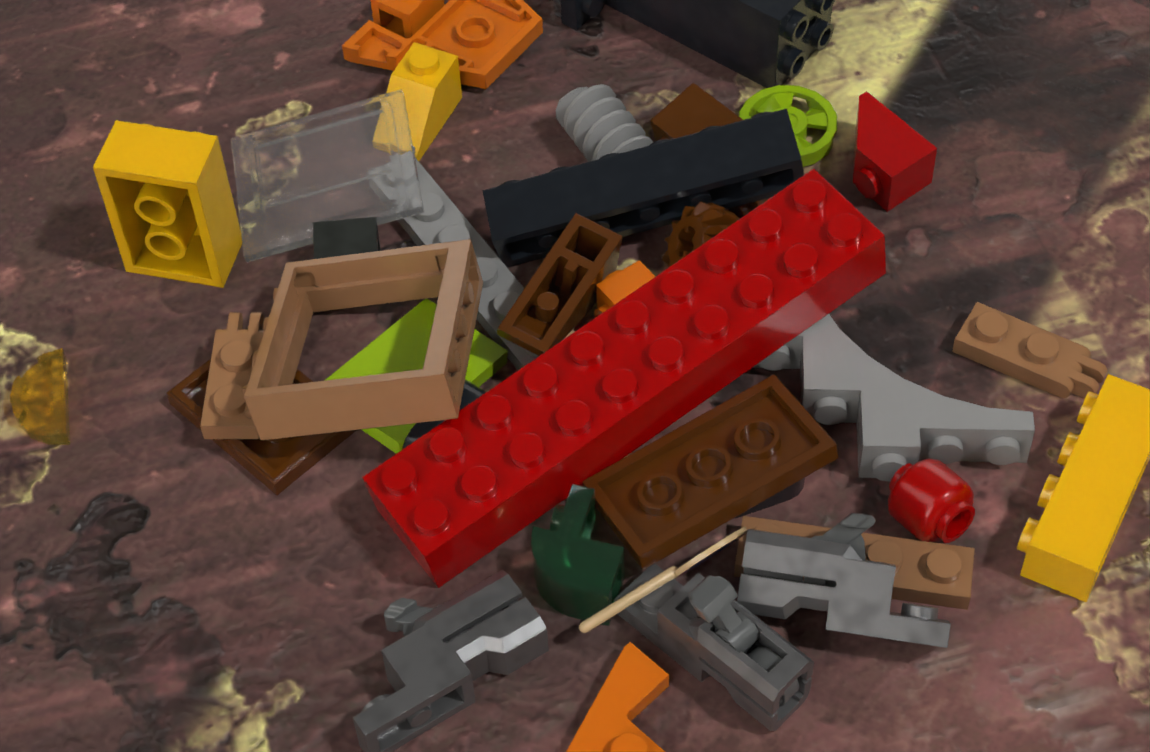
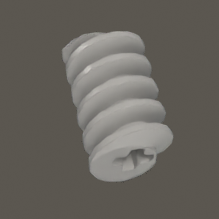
[556,84,653,162]

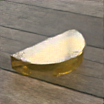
[10,348,70,445]

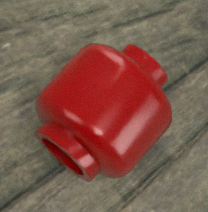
[888,459,975,543]

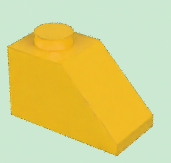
[373,42,462,161]

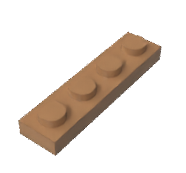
[734,516,975,610]

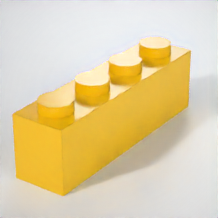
[1017,374,1150,603]

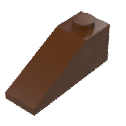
[497,213,623,356]

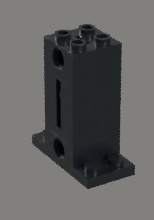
[561,0,835,88]

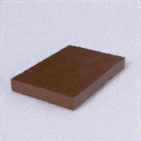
[167,359,356,495]

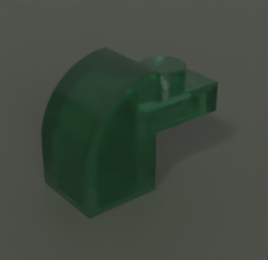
[531,484,625,626]

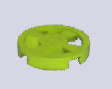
[739,85,837,167]

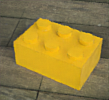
[93,120,243,288]

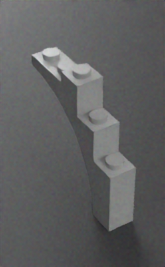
[752,314,1035,481]

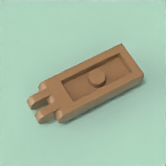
[952,302,1108,398]
[200,312,264,439]

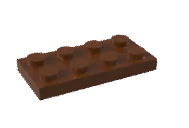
[582,374,838,570]

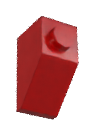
[853,91,937,212]

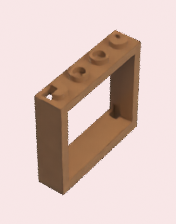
[242,239,483,440]

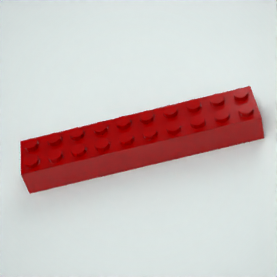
[362,169,886,588]

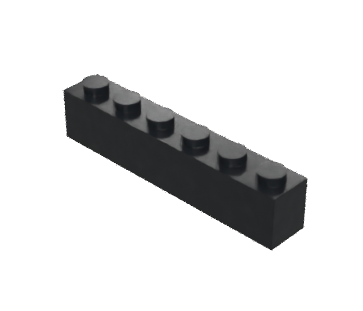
[482,108,804,268]

